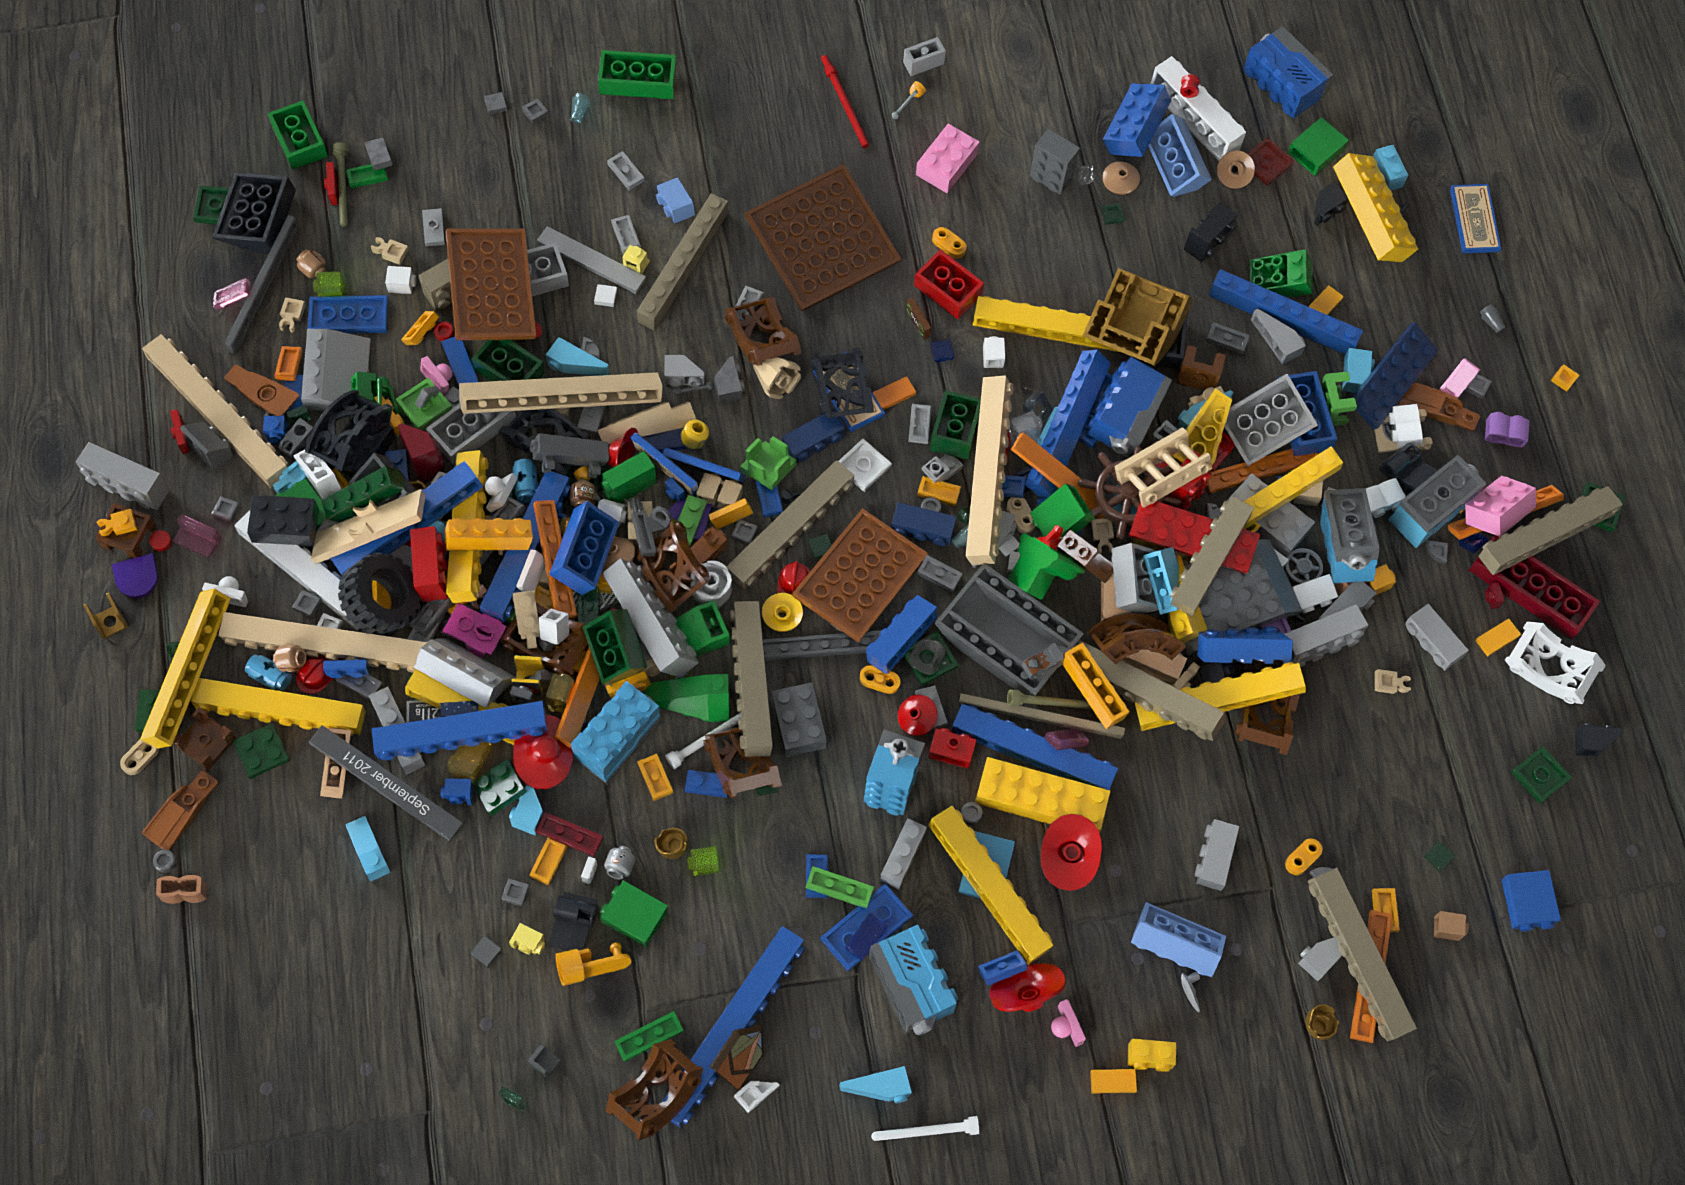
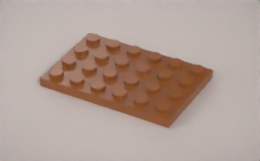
[446,229,536,340]
[792,508,928,643]

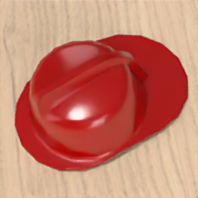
[606,427,638,467]
[777,561,810,605]
[296,655,340,694]

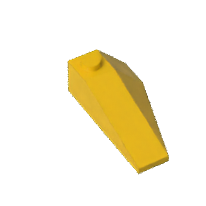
[1172,389,1232,465]
[1168,555,1208,643]

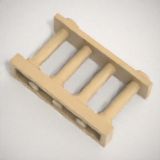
[1115,427,1212,508]

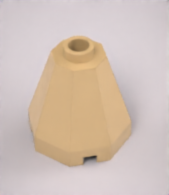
[753,356,801,399]

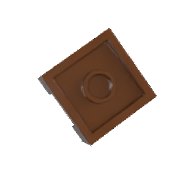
[1176,345,1226,391]
[95,503,157,559]
[173,707,236,771]

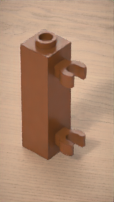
[665,527,727,597]

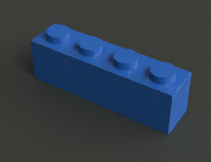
[866,595,937,675]

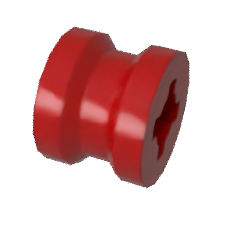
[1180,74,1200,98]

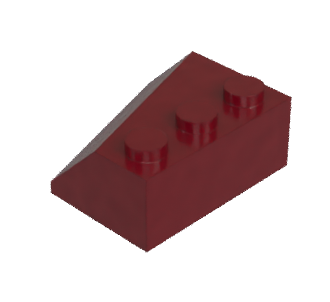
[398,423,445,483]

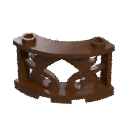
[725,297,802,366]
[637,518,710,613]
[499,602,588,677]
[1088,613,1186,664]
[1235,668,1300,755]
[703,727,782,798]
[605,1039,704,1141]

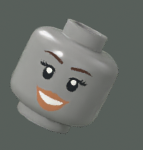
[604,846,635,880]

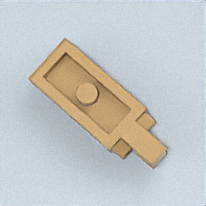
[512,590,540,649]

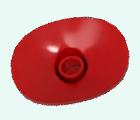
[513,715,573,789]
[1041,814,1102,891]
[989,963,1066,1012]

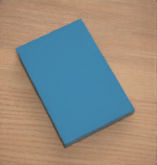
[958,831,1015,899]

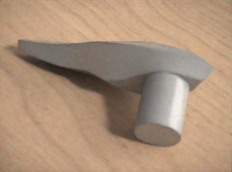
[1181,972,1201,1013]

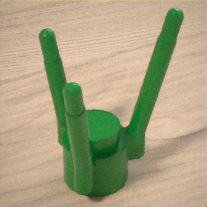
[371,377,401,416]

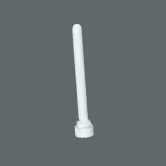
[665,713,741,769]
[872,1116,979,1141]

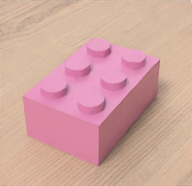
[916,124,980,193]
[1465,476,1536,537]

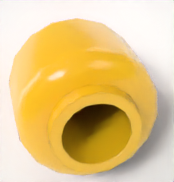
[681,420,709,449]

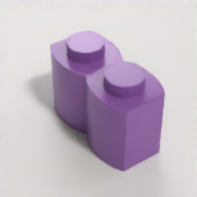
[1485,412,1529,447]

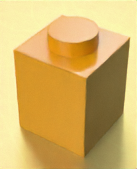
[1364,564,1396,595]

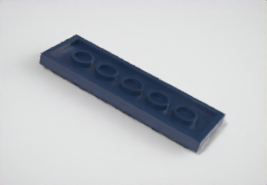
[1352,322,1439,430]

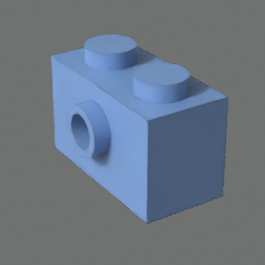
[656,177,695,224]

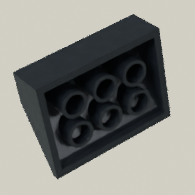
[212,172,296,254]

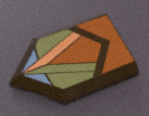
[710,1024,764,1091]

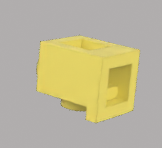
[623,245,650,274]
[509,923,546,955]

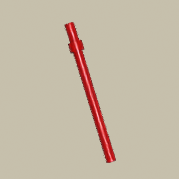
[821,55,869,148]

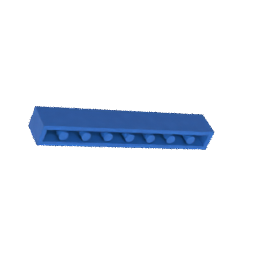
[1209,269,1363,355]
[1025,350,1111,497]
[331,461,484,575]
[480,471,571,623]
[372,701,548,760]
[951,704,1118,790]

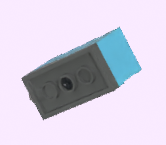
[1388,455,1486,548]

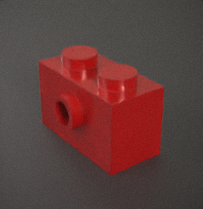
[928,728,976,769]

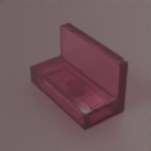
[173,514,221,558]

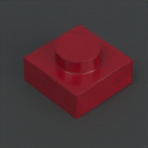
[1485,582,1505,609]

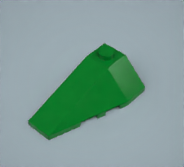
[645,674,729,722]

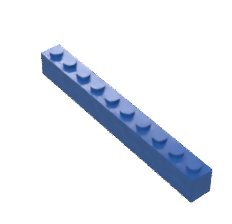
[662,926,805,1128]

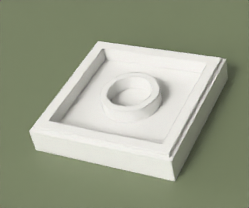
[839,439,892,492]

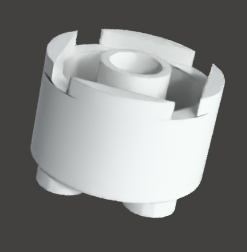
[690,560,732,608]

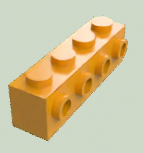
[444,518,533,550]
[1063,643,1129,729]

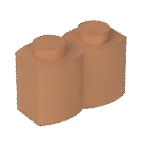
[156,875,207,904]

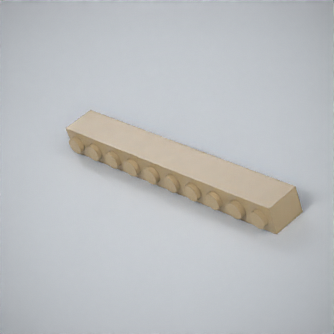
[142,334,289,488]
[459,373,662,414]
[966,376,1013,565]
[218,612,427,673]

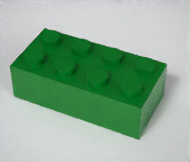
[598,50,677,99]

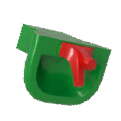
[1008,525,1085,600]

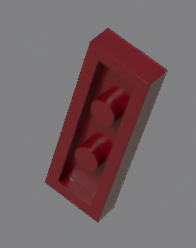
[536,812,603,857]

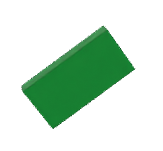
[346,164,388,189]

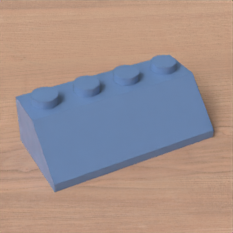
[1148,114,1212,197]
[1131,902,1226,977]

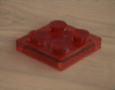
[1247,137,1294,186]

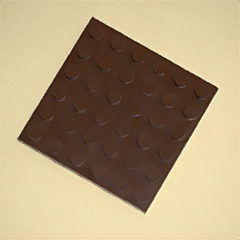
[744,164,901,312]

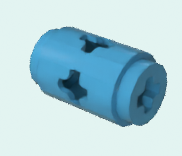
[512,459,538,504]
[245,654,292,692]

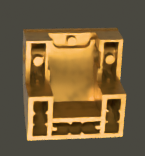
[1083,268,1194,365]

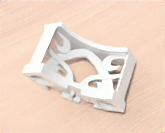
[1505,622,1606,704]

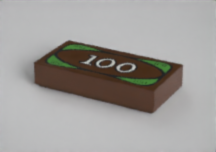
[906,297,931,340]

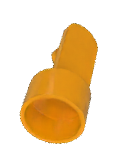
[556,942,631,986]

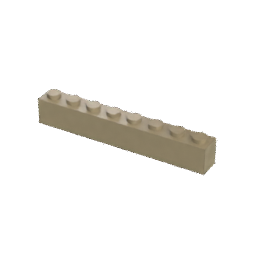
[637,193,728,331]
[727,460,854,590]
[1478,486,1623,575]
[729,601,772,757]
[1076,640,1226,741]
[1308,868,1417,1041]

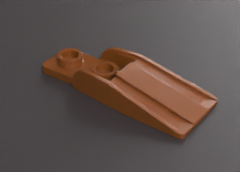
[224,365,299,416]
[1399,382,1480,432]
[142,771,218,851]

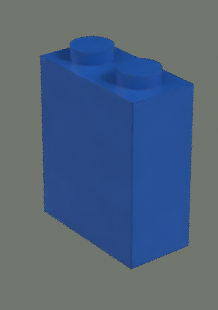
[1501,870,1561,932]

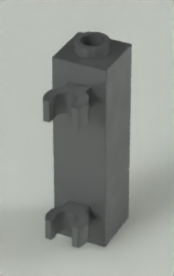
[530,433,609,479]

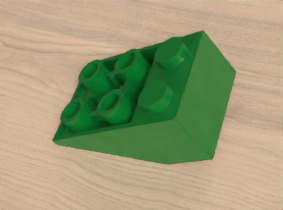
[1250,249,1313,297]
[675,600,730,657]

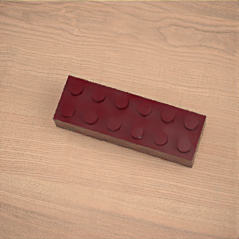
[1468,535,1600,640]

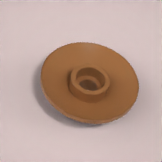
[1217,150,1255,189]
[1102,162,1140,195]
[602,538,635,571]

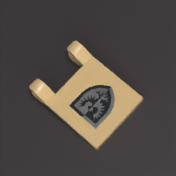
[1374,409,1432,453]

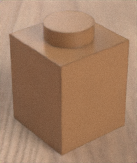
[1433,911,1469,941]

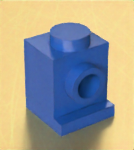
[263,416,289,445]
[441,779,473,806]

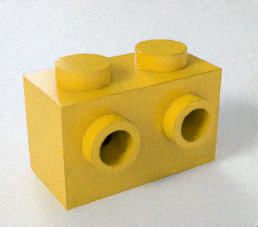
[1127,1039,1176,1072]

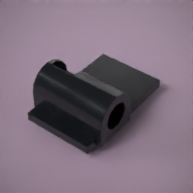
[1379,443,1438,490]
[548,892,598,951]

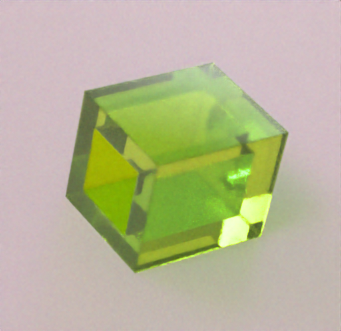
[313,272,344,296]
[687,846,719,876]

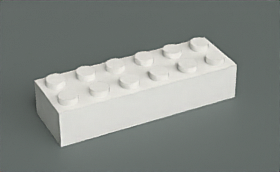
[1151,56,1246,161]

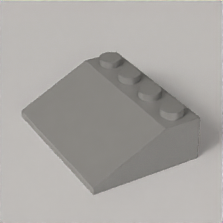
[301,329,371,410]
[1224,374,1318,466]
[414,638,516,708]

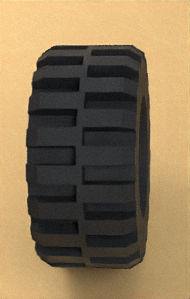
[338,553,422,636]

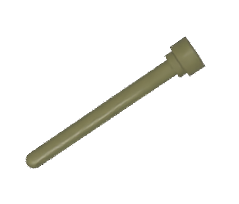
[333,142,348,227]
[1007,689,1092,709]

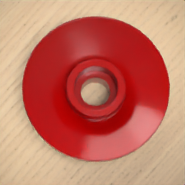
[898,695,938,736]

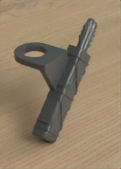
[629,498,671,557]

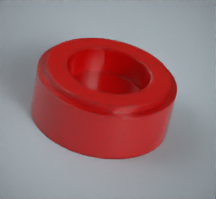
[434,322,454,341]
[149,530,172,552]

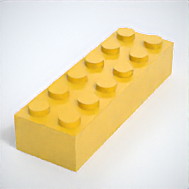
[1333,153,1418,262]
[975,757,1110,833]

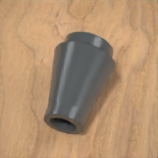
[1480,304,1506,333]

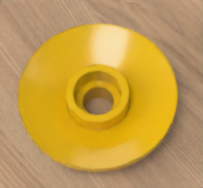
[762,593,803,632]

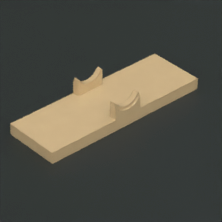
[311,489,426,564]

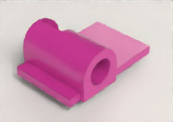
[443,603,507,658]

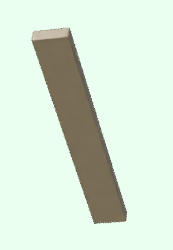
[959,693,1125,739]

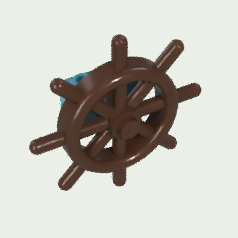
[1078,446,1181,540]

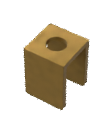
[84,593,128,639]

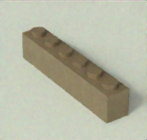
[1170,496,1254,617]

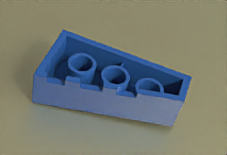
[1197,626,1293,664]

